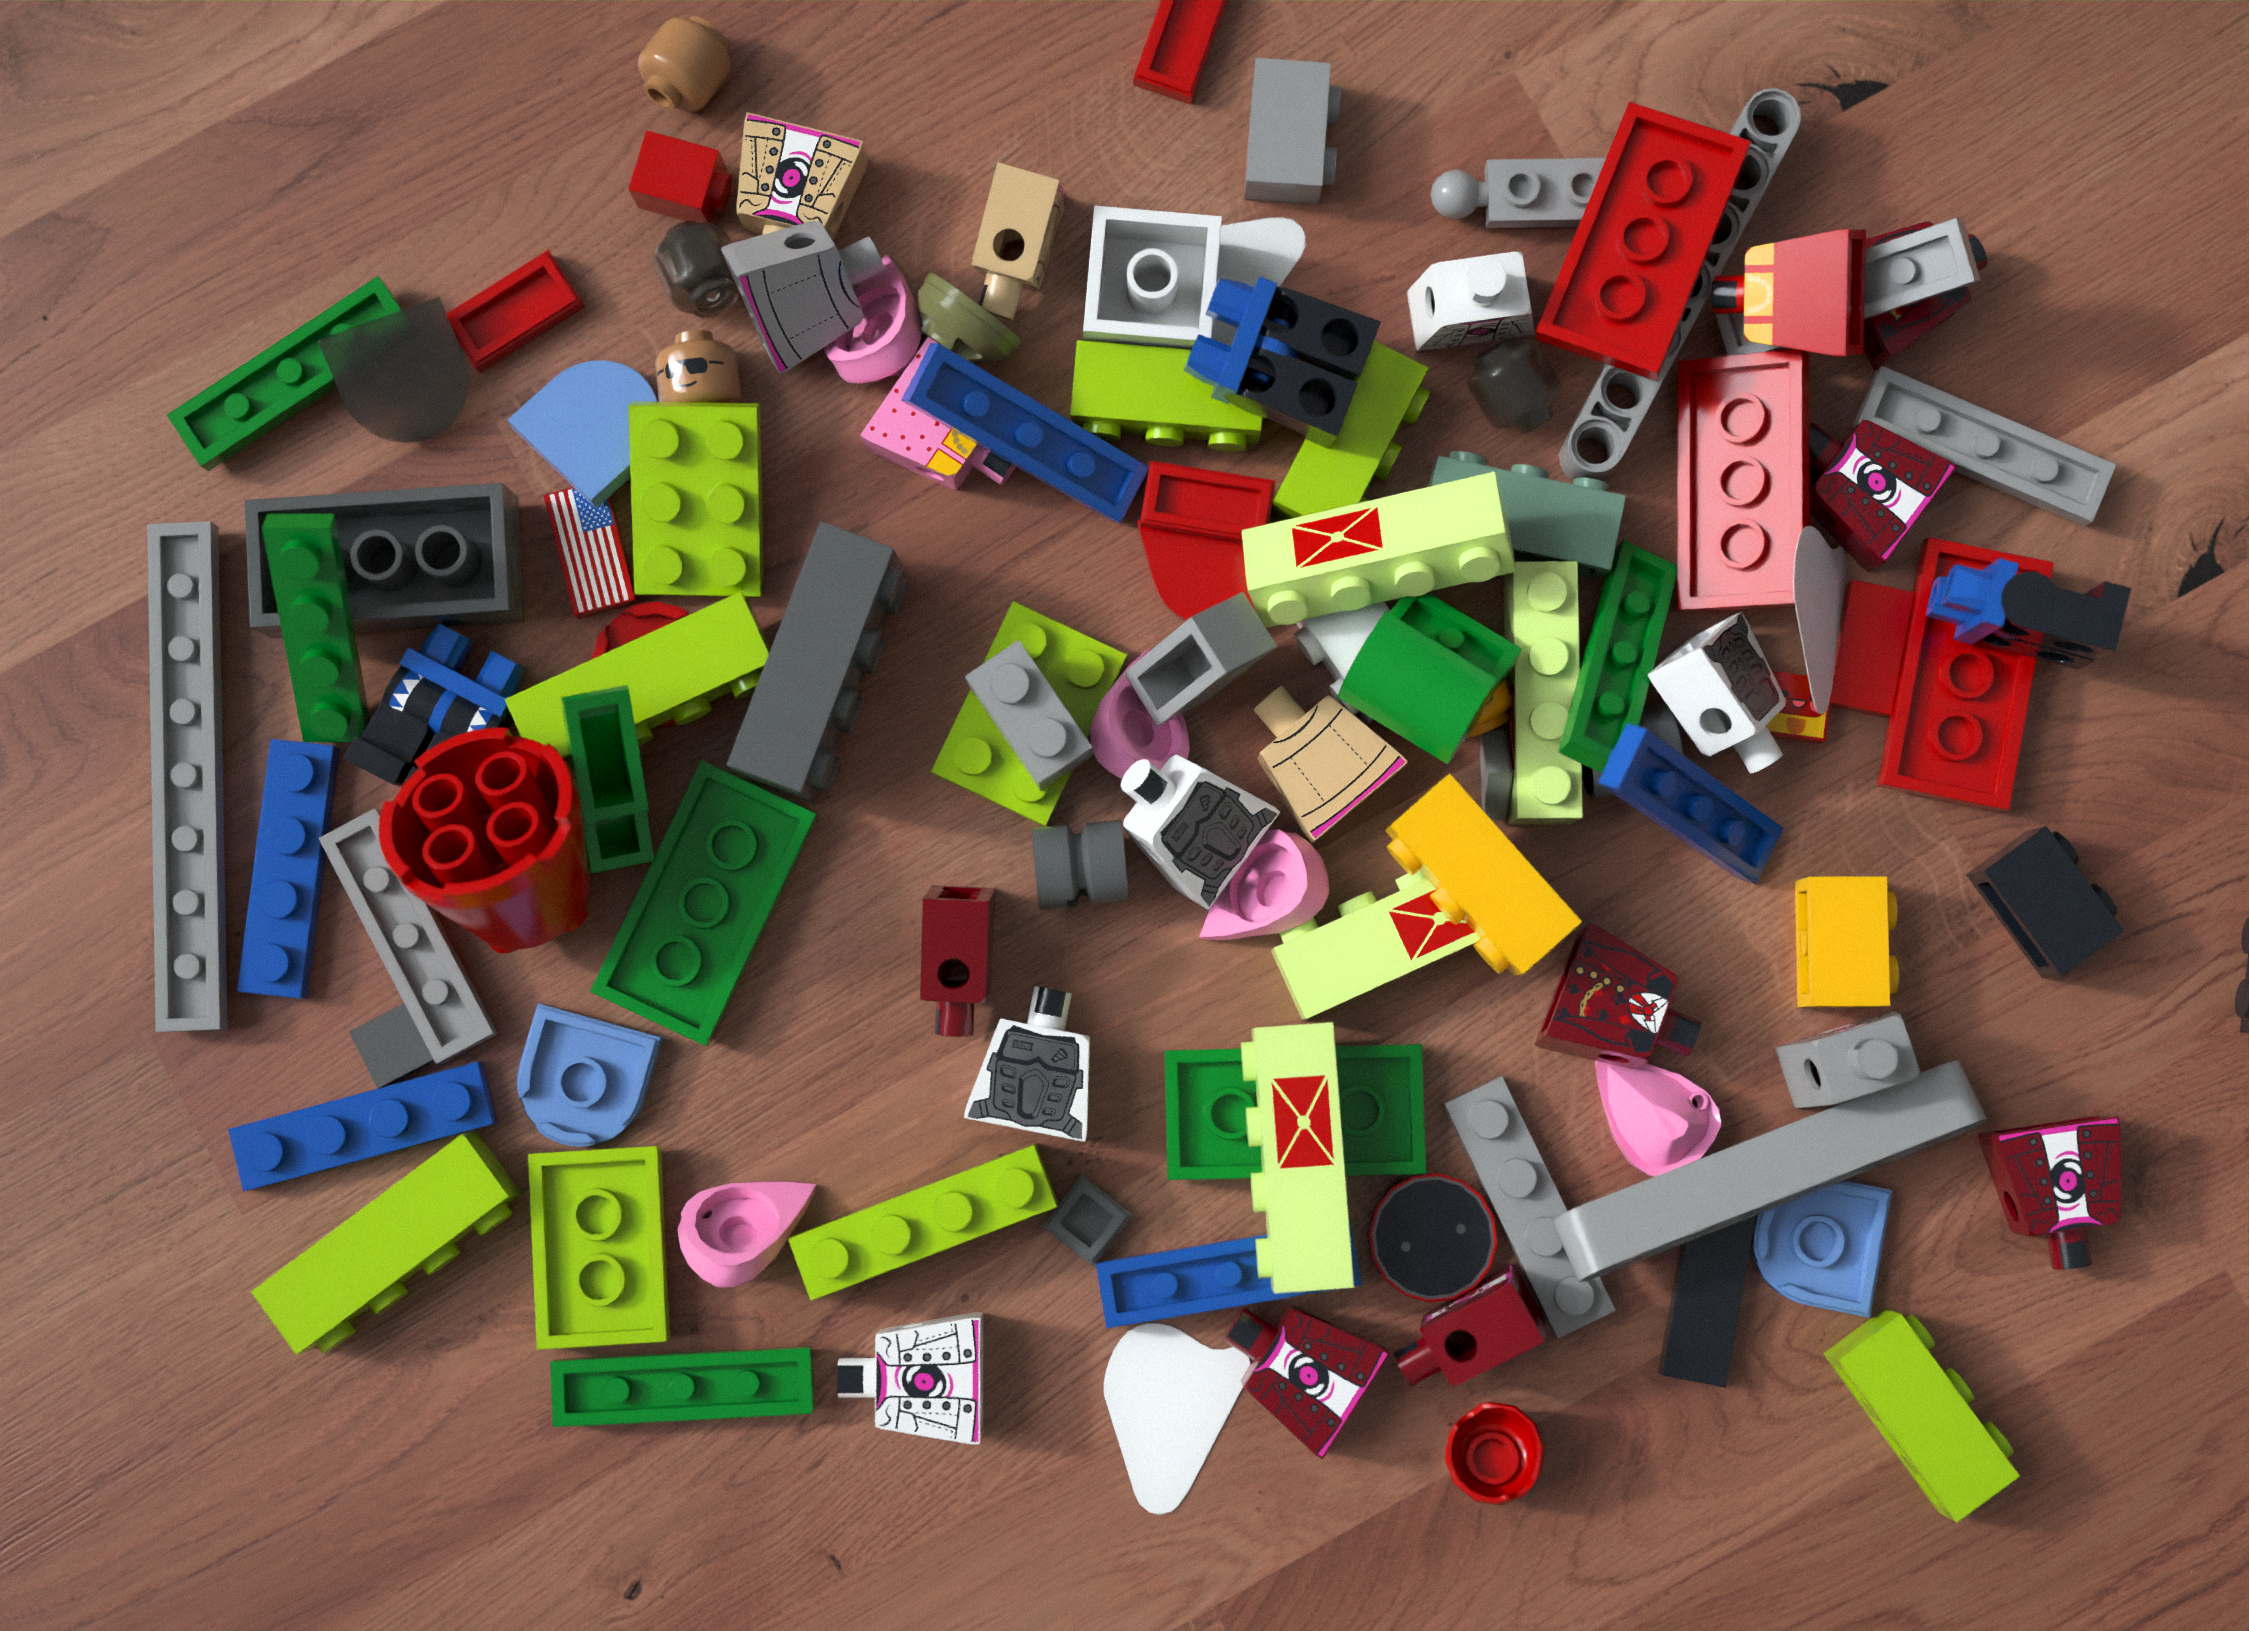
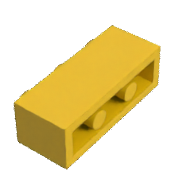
[1385,773,1582,976]

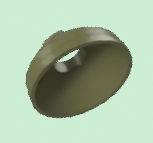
[918,272,1023,364]

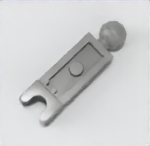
[1431,158,1606,228]

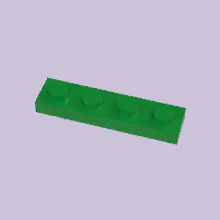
[167,276,418,471]
[262,514,370,742]
[1558,540,1678,774]
[550,1345,815,1427]

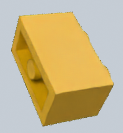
[1795,876,1899,1008]

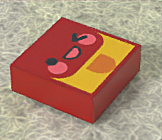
[1766,671,1833,744]

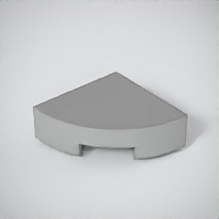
[1480,730,1513,820]

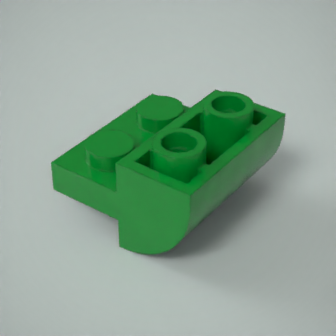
[1337,593,1522,764]

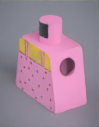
[860,337,1016,490]

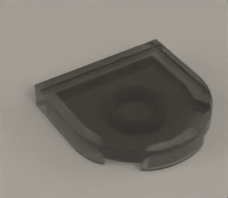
[318,295,469,442]

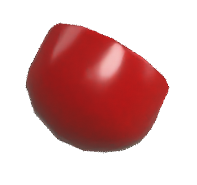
[1445,1402,1546,1506]

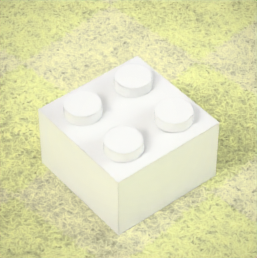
[1083,206,1222,349]

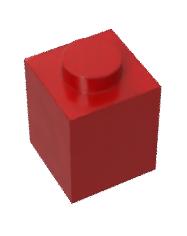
[628,130,732,228]

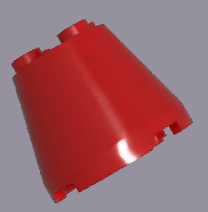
[378,728,590,954]

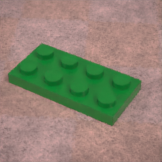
[590,760,819,1046]
[1164,1044,1426,1180]

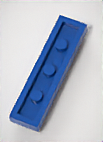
[901,343,1149,523]
[1598,723,1783,885]
[237,739,340,999]
[228,1062,498,1192]
[1096,1220,1362,1328]

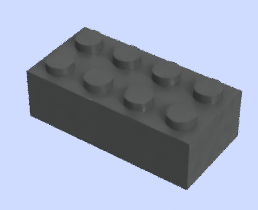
[245,483,525,639]
[727,521,909,804]

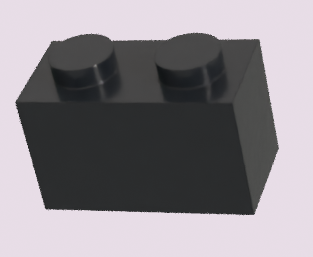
[1966,826,2124,978]

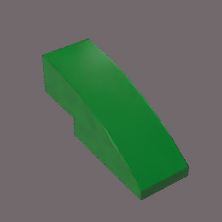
[561,685,655,874]

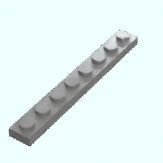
[147,521,228,1032]

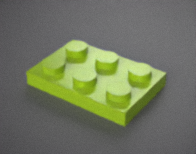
[628,401,764,597]
[931,601,1127,827]
[528,1145,670,1350]

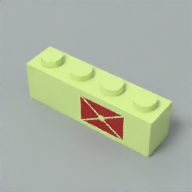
[1242,472,1516,628]
[1503,561,1583,825]
[1271,870,1481,1020]
[1241,1022,1354,1293]

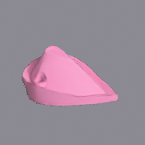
[824,254,922,384]
[1090,648,1190,779]
[1199,829,1329,940]
[1595,1061,1721,1177]
[677,1182,817,1287]

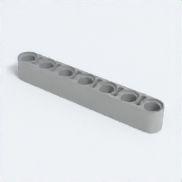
[1559,88,1801,481]
[1553,1060,1988,1283]

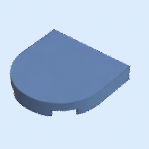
[507,360,658,508]
[517,1003,664,1147]
[1750,1181,1893,1318]

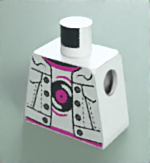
[1407,251,1535,353]
[837,1312,983,1444]

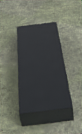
[1658,1215,1756,1388]

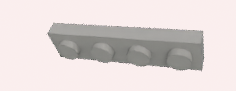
[1715,218,1981,356]
[1852,366,2116,527]
[318,808,499,1064]
[1442,1076,1616,1338]

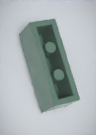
[1428,451,1626,580]

